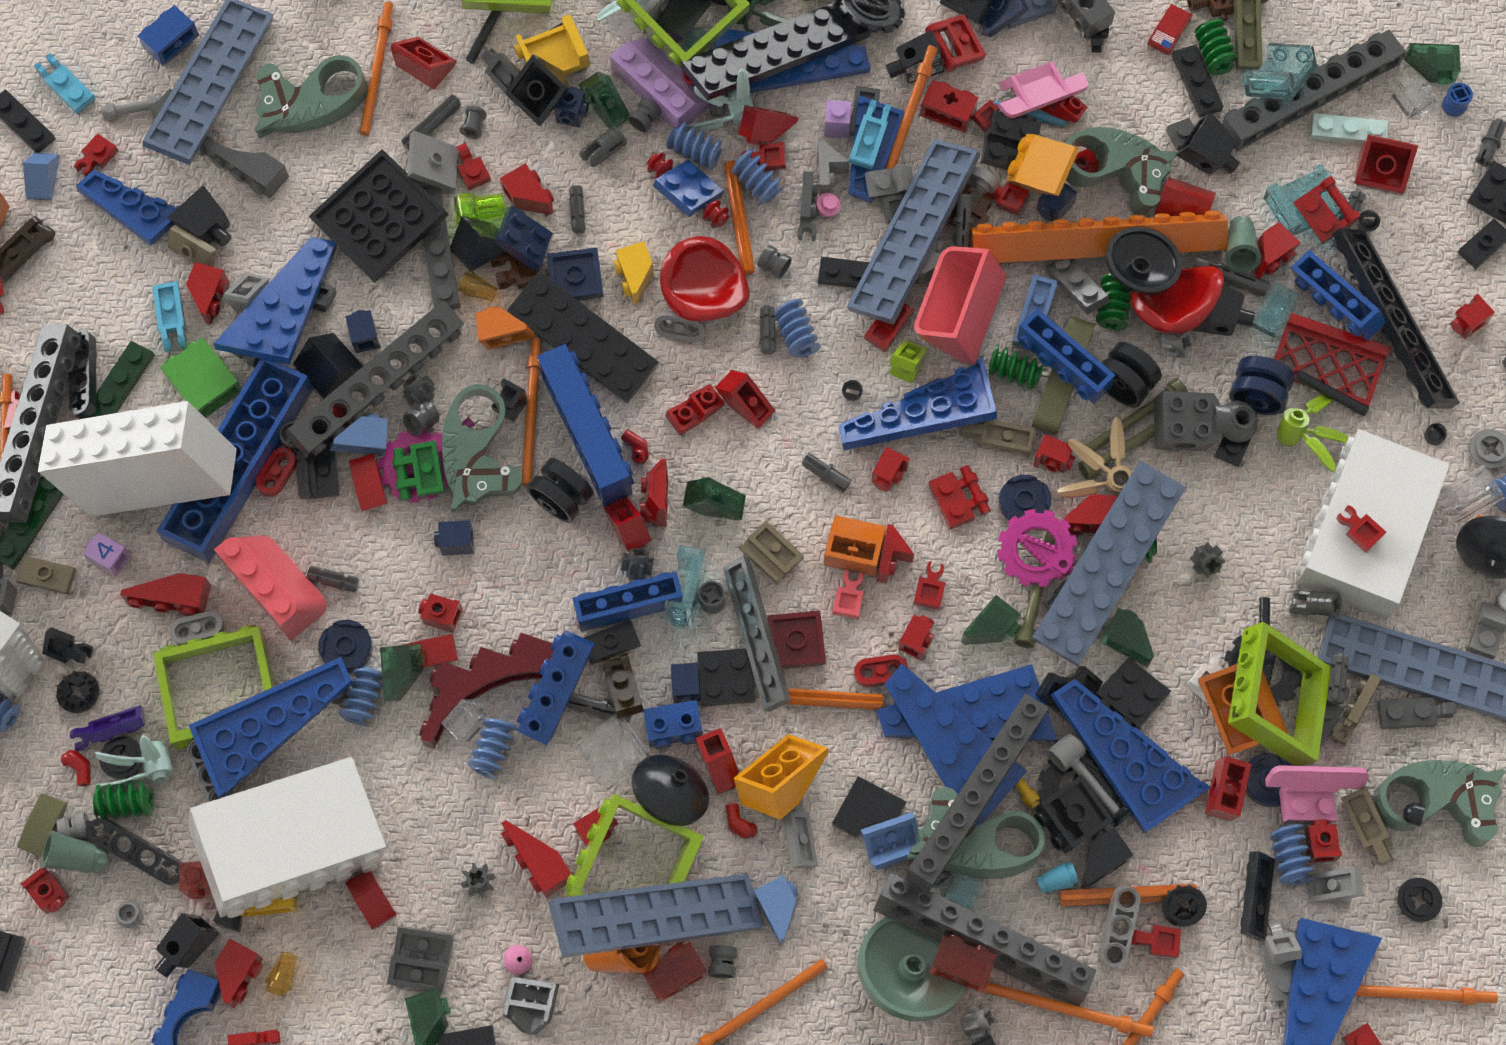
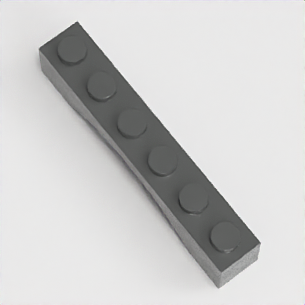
[151,89,289,198]

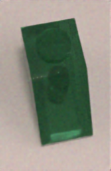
[1404,43,1461,85]
[578,71,630,129]
[683,477,746,520]
[961,595,1021,645]
[1101,608,1154,668]
[380,644,425,702]
[405,988,451,1045]

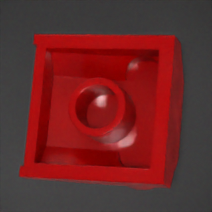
[640,459,668,527]

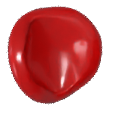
[660,236,750,321]
[1131,266,1224,334]

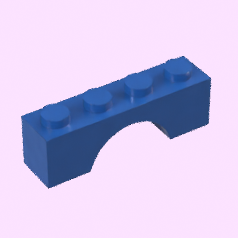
[152,969,221,1045]

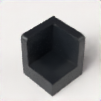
[491,378,527,422]

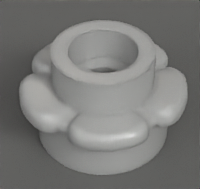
[116,901,143,928]

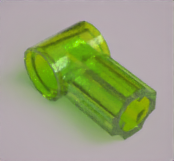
[454,193,505,224]

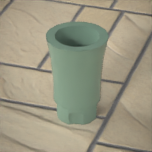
[1225,216,1262,273]
[41,830,108,873]

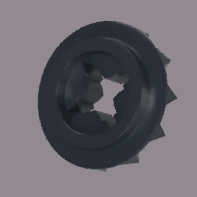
[55,671,100,713]
[99,736,142,780]
[1397,878,1442,923]
[1162,884,1207,927]

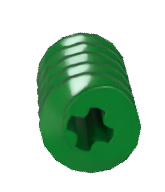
[1194,19,1237,75]
[1096,273,1131,331]
[989,344,1045,391]
[93,782,154,819]

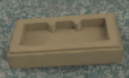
[168,225,216,267]
[16,556,77,594]

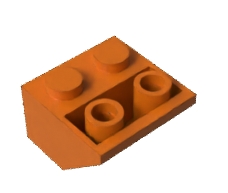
[824,515,887,577]

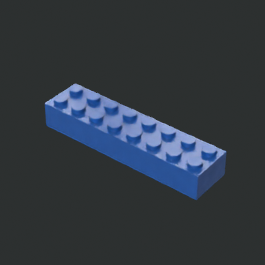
[157,359,313,563]

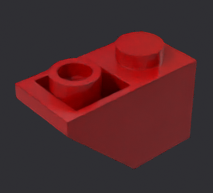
[500,163,554,215]
[1255,222,1301,279]
[186,262,230,325]
[1064,494,1118,535]
[696,728,739,795]
[215,938,263,1008]

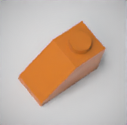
[476,307,536,350]

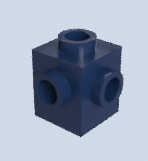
[553,87,589,128]

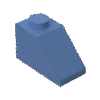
[329,414,388,456]
[754,875,799,945]

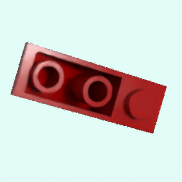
[120,573,211,616]
[501,820,571,897]

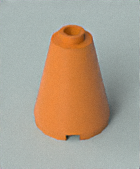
[583,945,660,974]

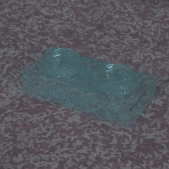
[1252,282,1299,338]

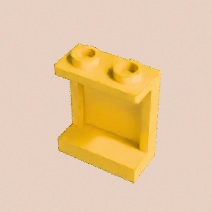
[514,14,590,76]

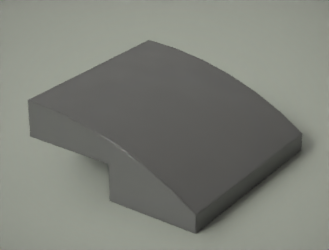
[387,926,454,993]

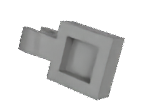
[1265,921,1302,963]

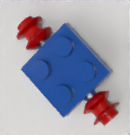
[647,152,729,228]

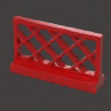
[1274,312,1391,407]

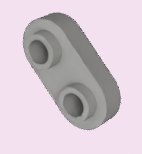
[967,166,1000,194]
[654,310,706,342]
[169,611,224,646]

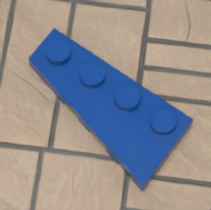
[848,95,905,203]
[76,170,179,246]

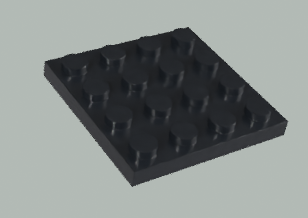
[309,149,449,283]

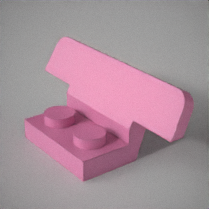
[997,61,1088,118]
[1265,765,1369,823]

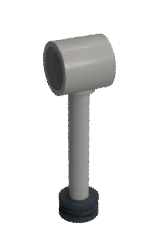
[1047,733,1132,828]

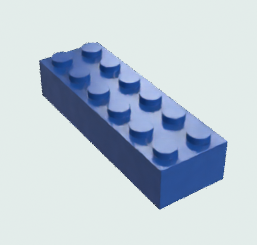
[537,344,634,507]

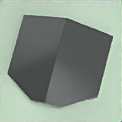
[503,976,560,1035]

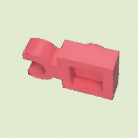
[832,570,864,619]

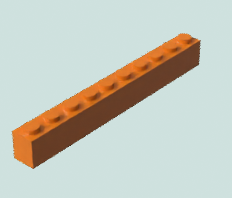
[970,211,1228,263]

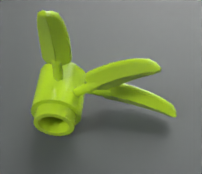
[1277,394,1349,473]

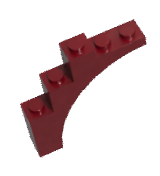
[419,633,554,749]

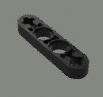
[69,329,97,419]
[86,817,186,885]

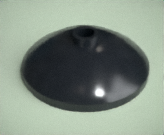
[1106,227,1182,295]
[1456,516,1506,579]
[631,755,709,826]

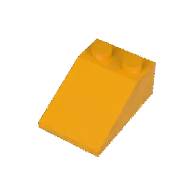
[1006,134,1080,196]
[734,734,829,820]

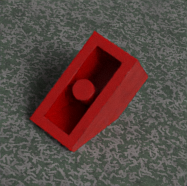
[738,105,799,145]
[715,370,776,429]
[603,497,652,553]

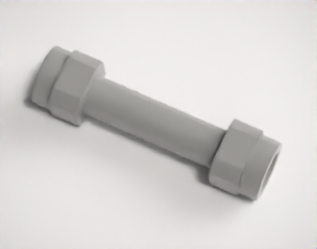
[101,94,162,121]

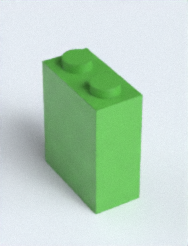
[160,337,242,418]

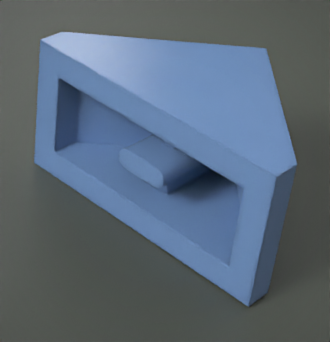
[23,153,60,201]

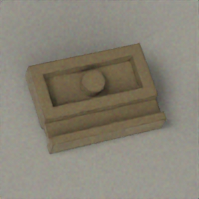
[739,521,804,585]

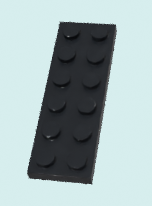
[507,271,659,404]

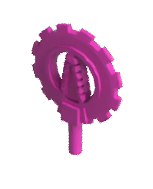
[379,417,475,503]
[997,509,1077,588]

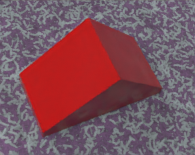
[345,871,397,930]

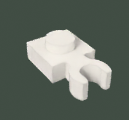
[1186,654,1228,703]

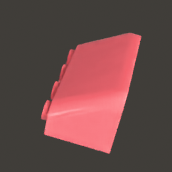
[914,246,1007,364]
[214,535,327,641]

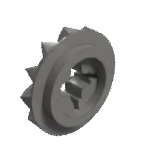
[1469,429,1506,470]

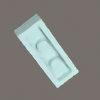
[1310,113,1388,145]

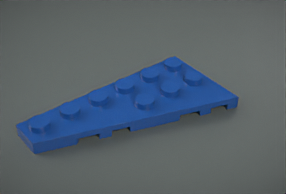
[711,27,870,97]
[214,237,337,365]
[839,357,998,450]
[189,657,353,799]
[877,664,1057,743]
[884,664,1027,826]
[1050,679,1211,833]
[1283,918,1382,1045]

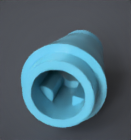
[1036,862,1080,894]

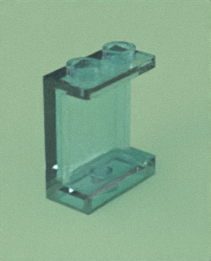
[1242,43,1317,100]
[1264,164,1345,236]
[664,545,707,628]

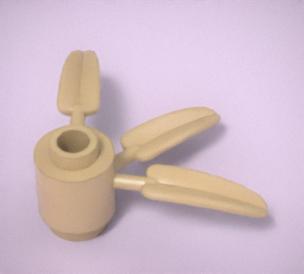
[1057,417,1132,498]

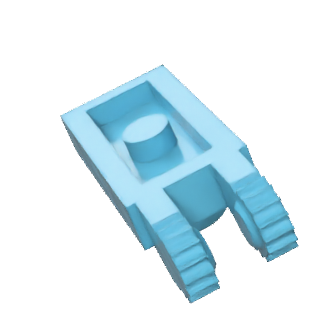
[34,53,96,114]
[848,99,891,170]
[152,281,187,352]

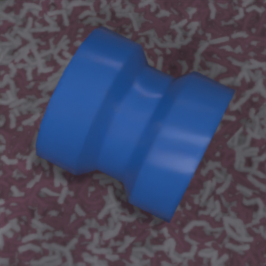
[1442,83,1473,117]

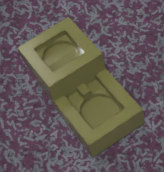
[17,793,68,857]

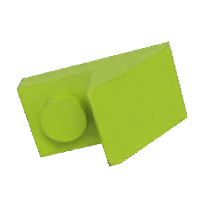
[890,340,928,383]

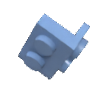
[861,812,918,870]

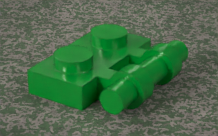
[392,440,445,501]

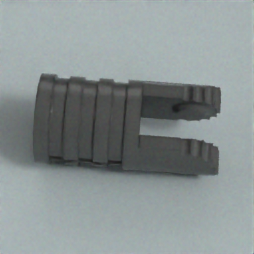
[579,126,627,167]
[1289,590,1342,617]

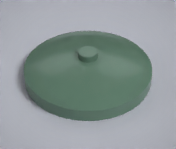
[857,917,970,1022]

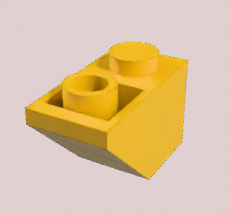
[613,241,654,305]

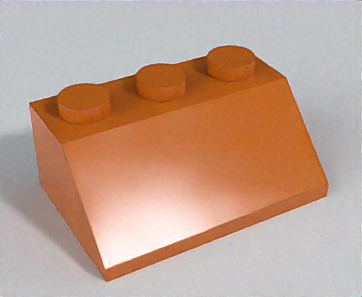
[1198,663,1288,755]

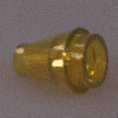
[458,272,498,302]
[265,952,297,996]

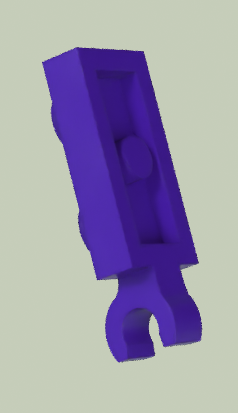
[69,705,145,751]

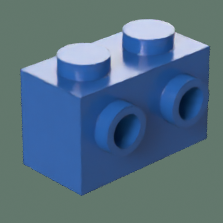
[138,5,199,66]
[644,700,703,749]

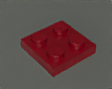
[767,611,826,669]

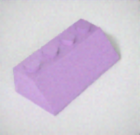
[610,39,710,128]

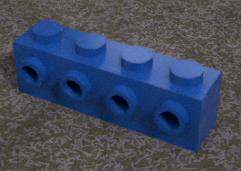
[1291,250,1386,341]
[1017,308,1115,404]
[572,571,684,632]
[517,630,595,745]

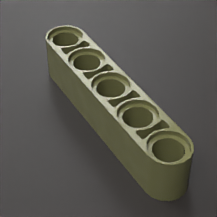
[1032,316,1095,435]

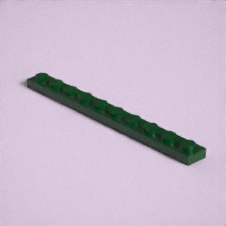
[0,341,155,570]

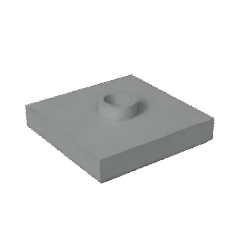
[408,131,458,193]

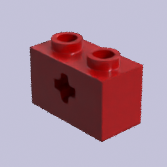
[920,80,979,133]
[1204,756,1251,822]

